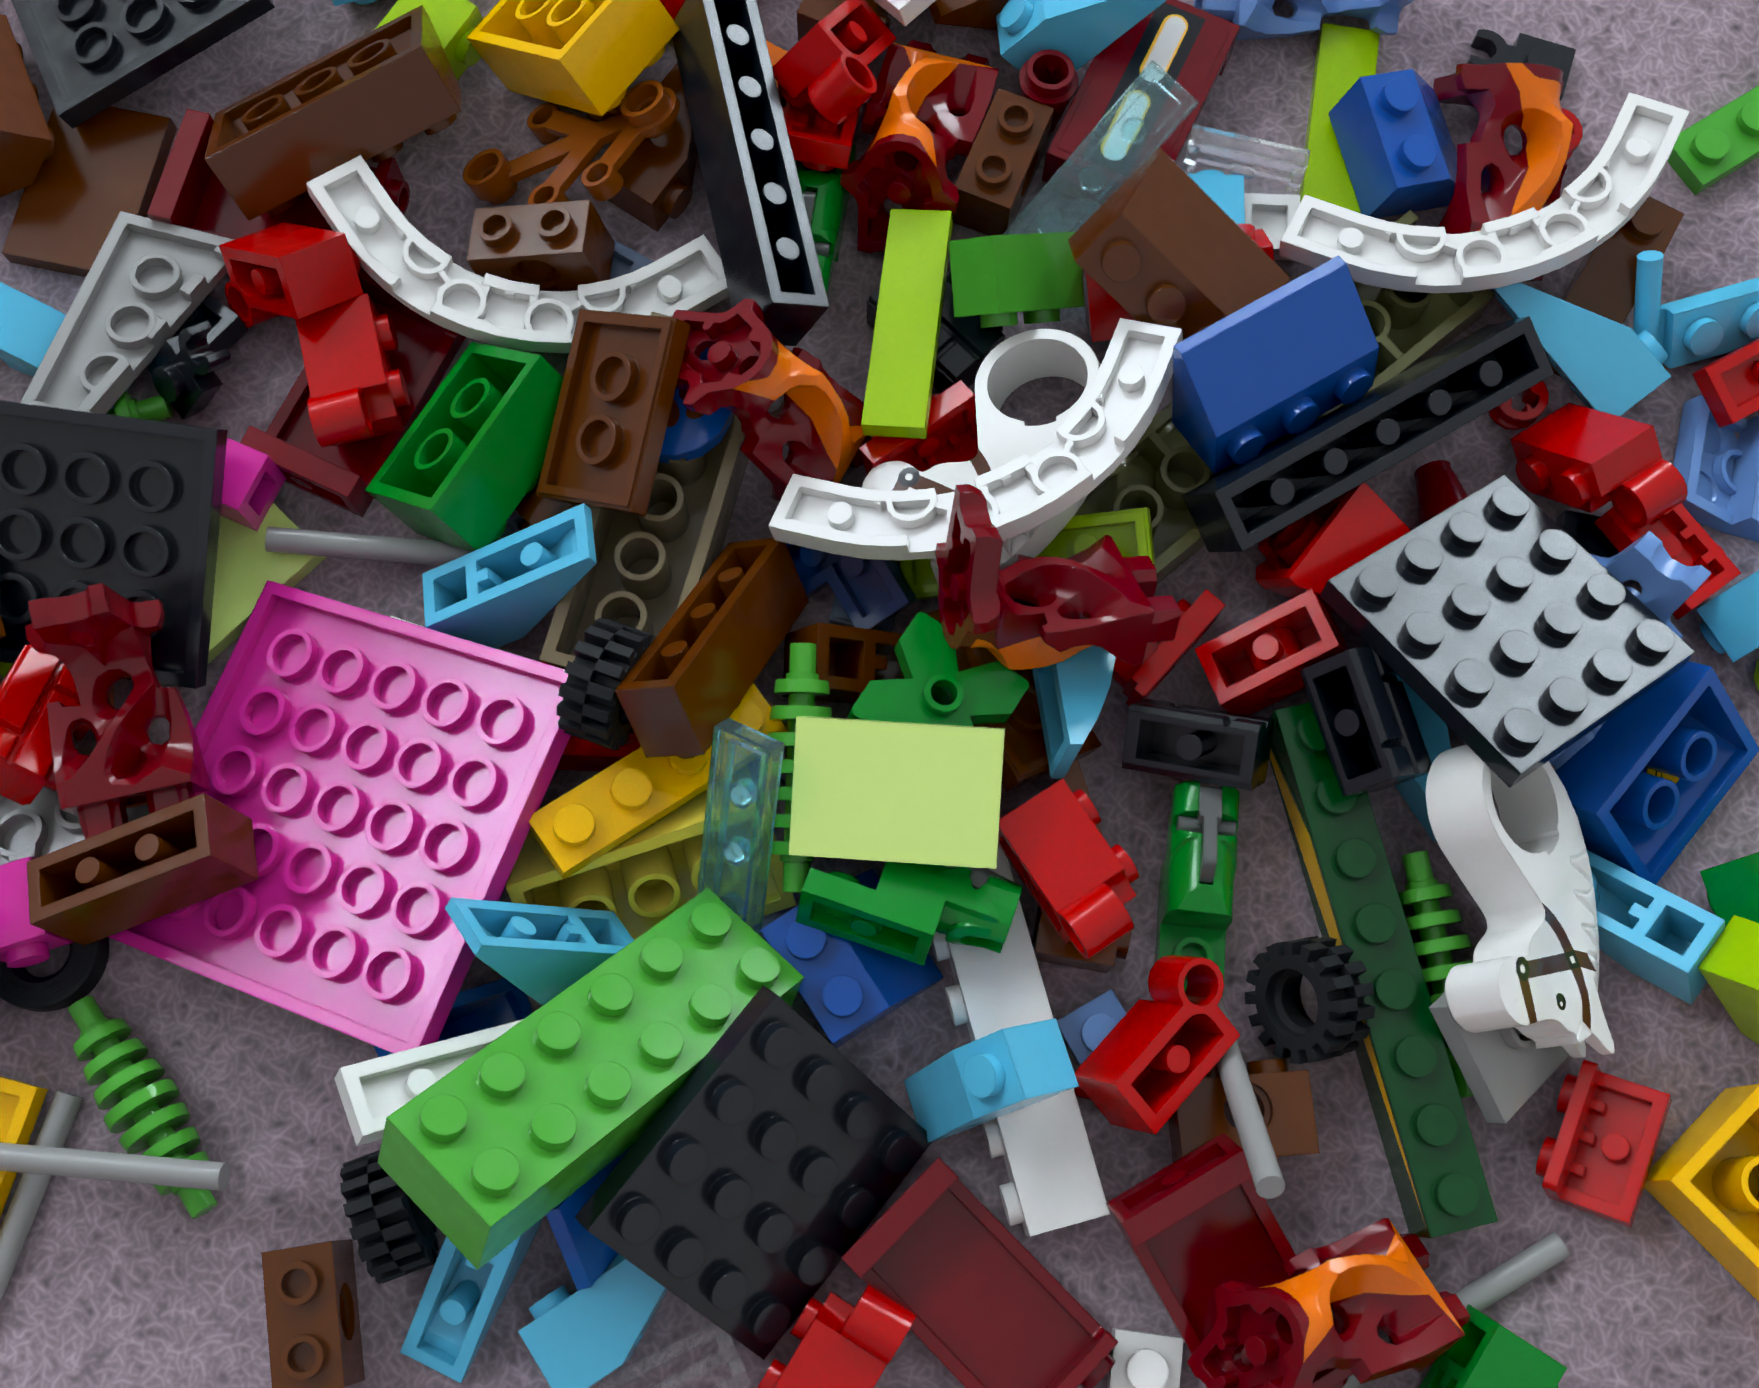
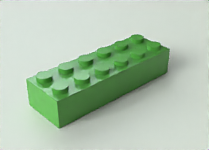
[377,888,804,1270]

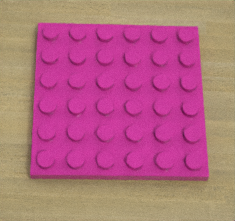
[108,580,571,1053]

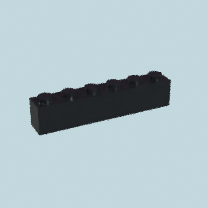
[672,0,829,346]
[1182,316,1554,552]

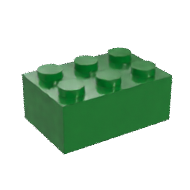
[365,342,563,552]

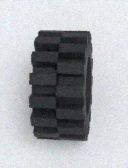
[556,618,656,751]
[1245,936,1375,1064]
[340,1150,439,1284]

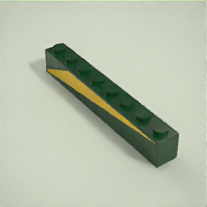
[1269,702,1498,1238]

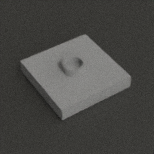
[1429,992,1569,1124]

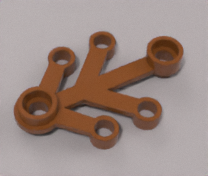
[463,80,680,205]

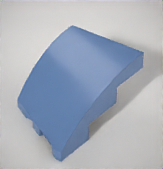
[1673,394,1759,542]

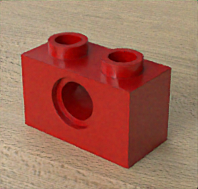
[1194,589,1349,715]

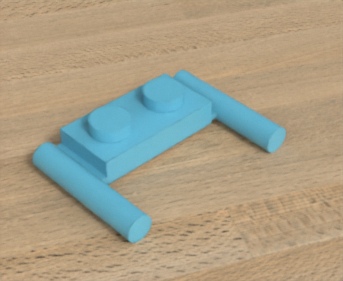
[1633,250,1759,369]

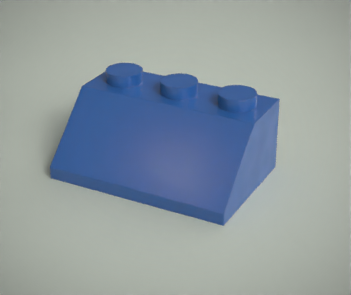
[1172,255,1379,474]
[1554,661,1759,885]

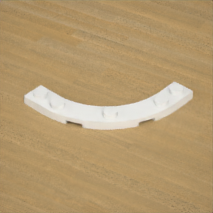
[1279,92,1689,293]
[306,155,729,353]
[768,318,1183,561]

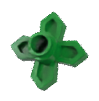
[847,612,1029,726]

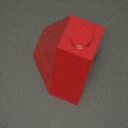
[1255,482,1411,614]

